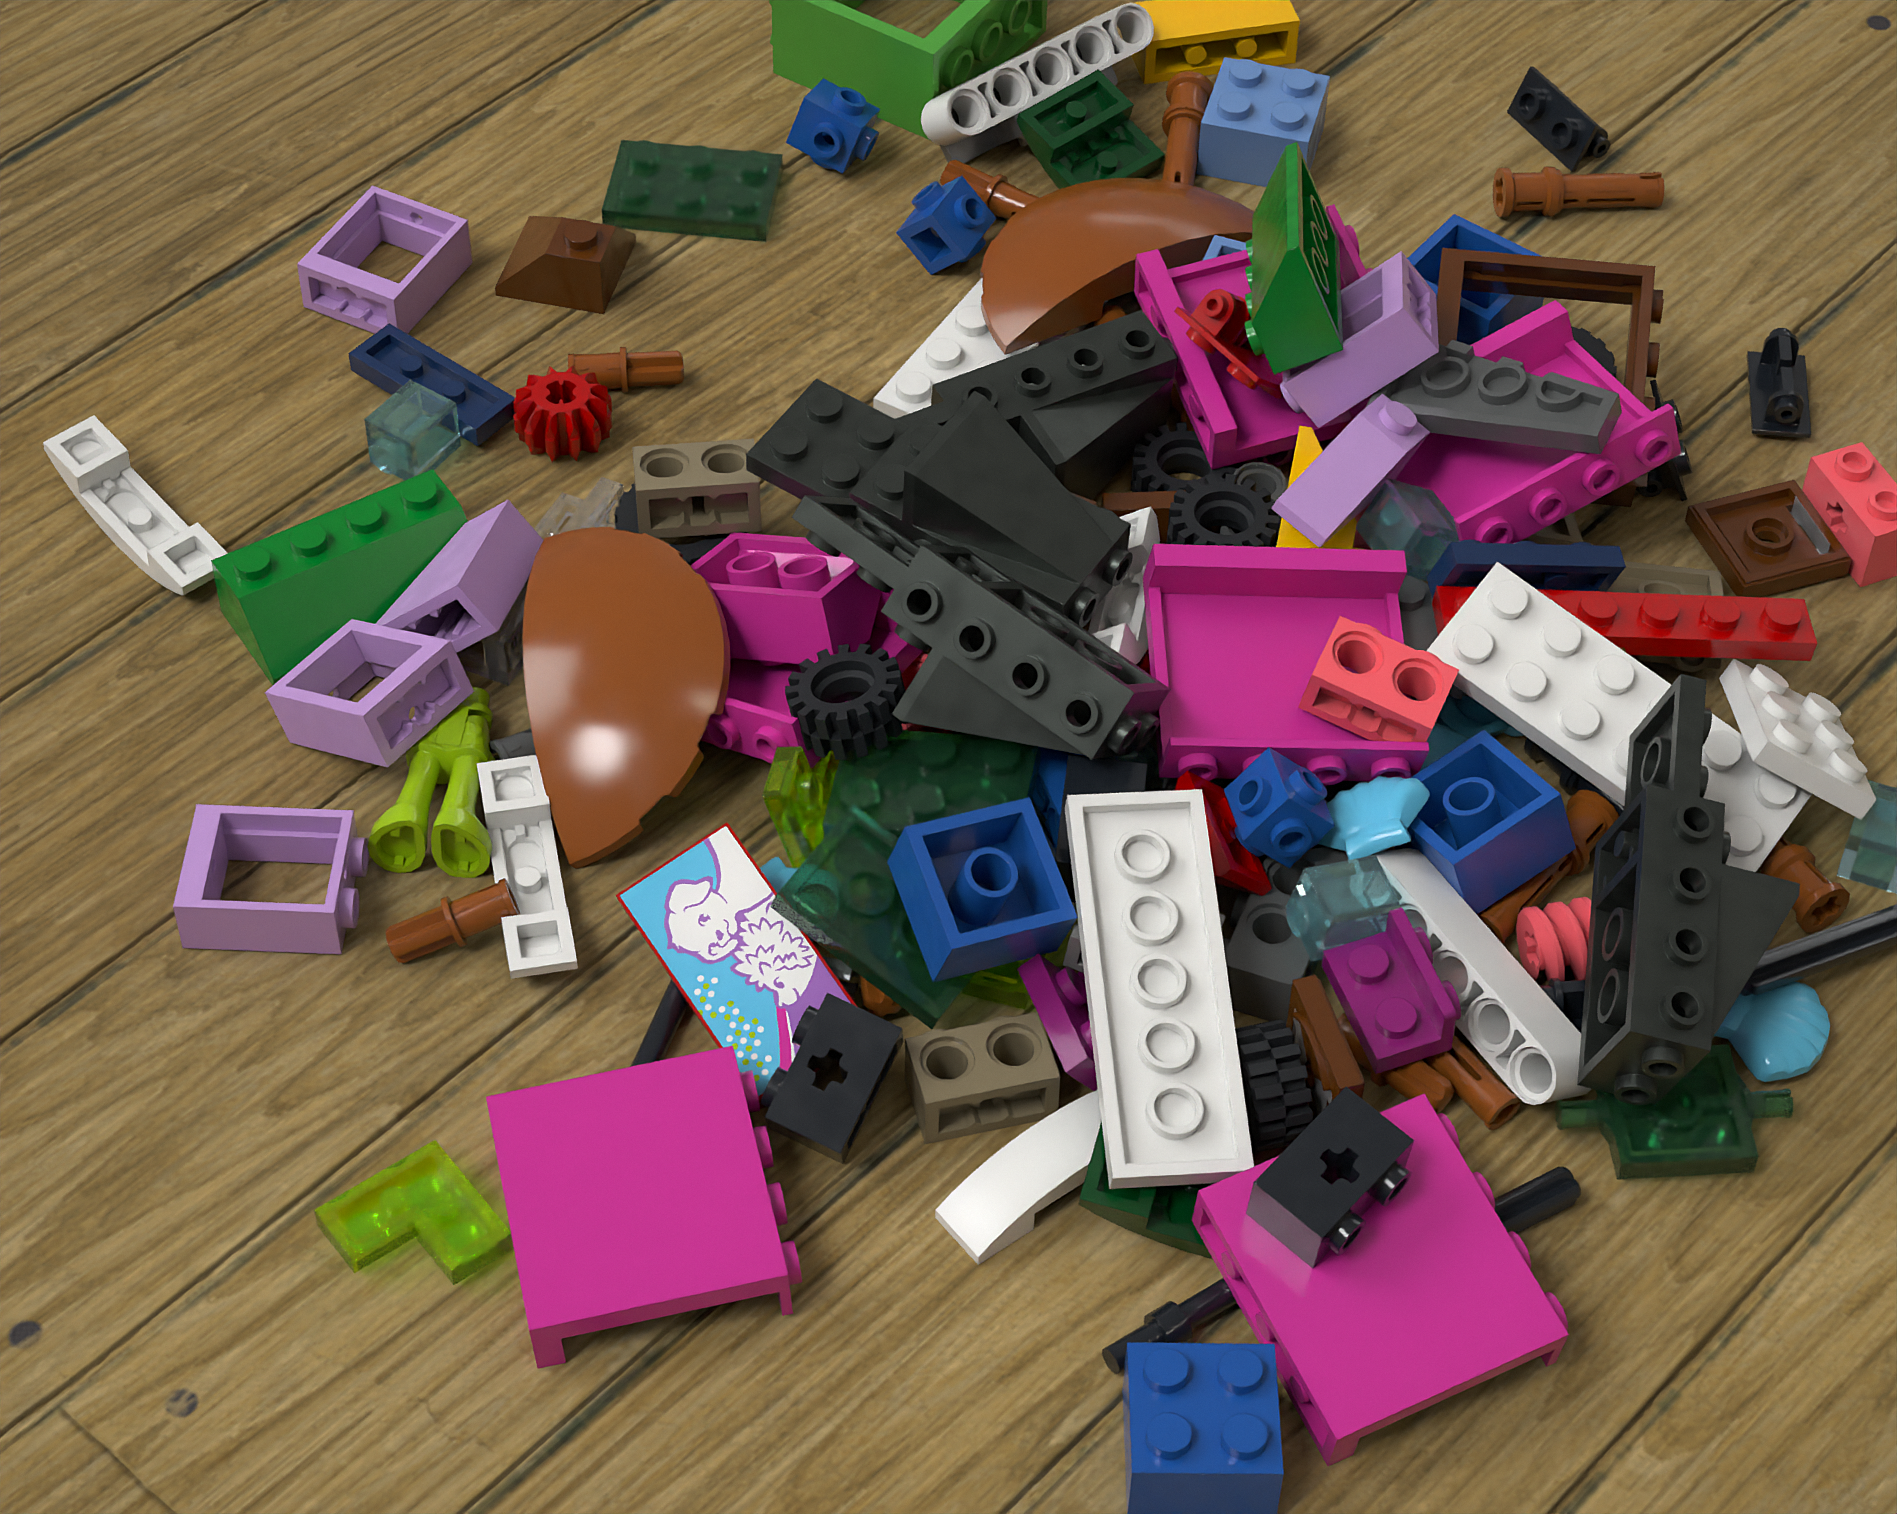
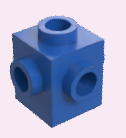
[786,78,880,174]
[896,176,996,275]
[1224,747,1335,868]

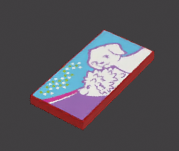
[615,822,857,1109]

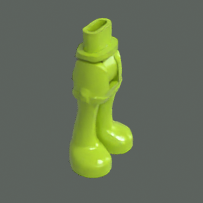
[367,687,495,878]

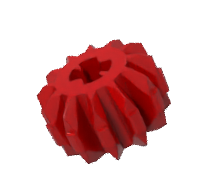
[513,365,612,462]

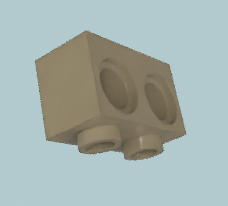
[632,438,762,538]
[905,1012,1060,1144]

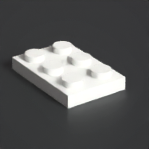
[1719,659,1877,820]

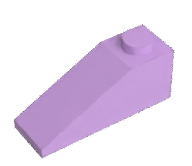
[1271,394,1430,548]

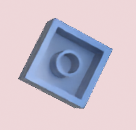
[1197,57,1330,187]

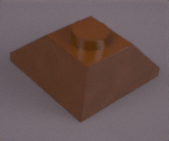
[495,216,636,314]

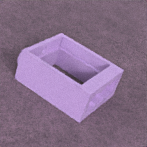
[297,186,472,334]
[1280,251,1439,428]
[265,619,474,768]
[173,804,369,954]

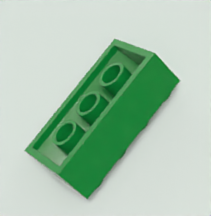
[1245,142,1343,374]
[211,469,468,685]

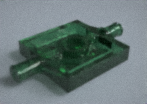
[1555,1044,1794,1180]

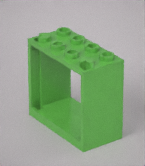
[769,0,1047,140]

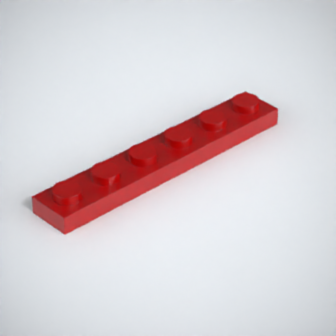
[1432,586,1818,661]

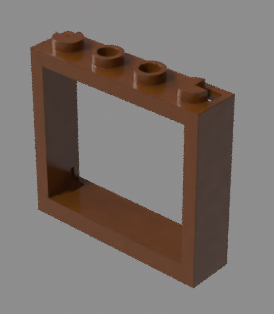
[1437,248,1664,507]

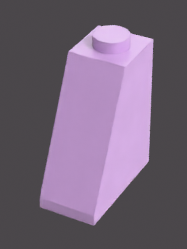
[376,500,543,653]

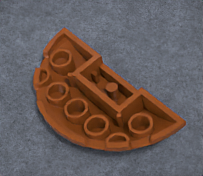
[980,178,1254,355]
[522,527,730,869]

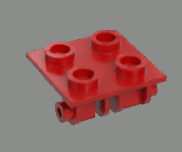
[1174,289,1283,399]

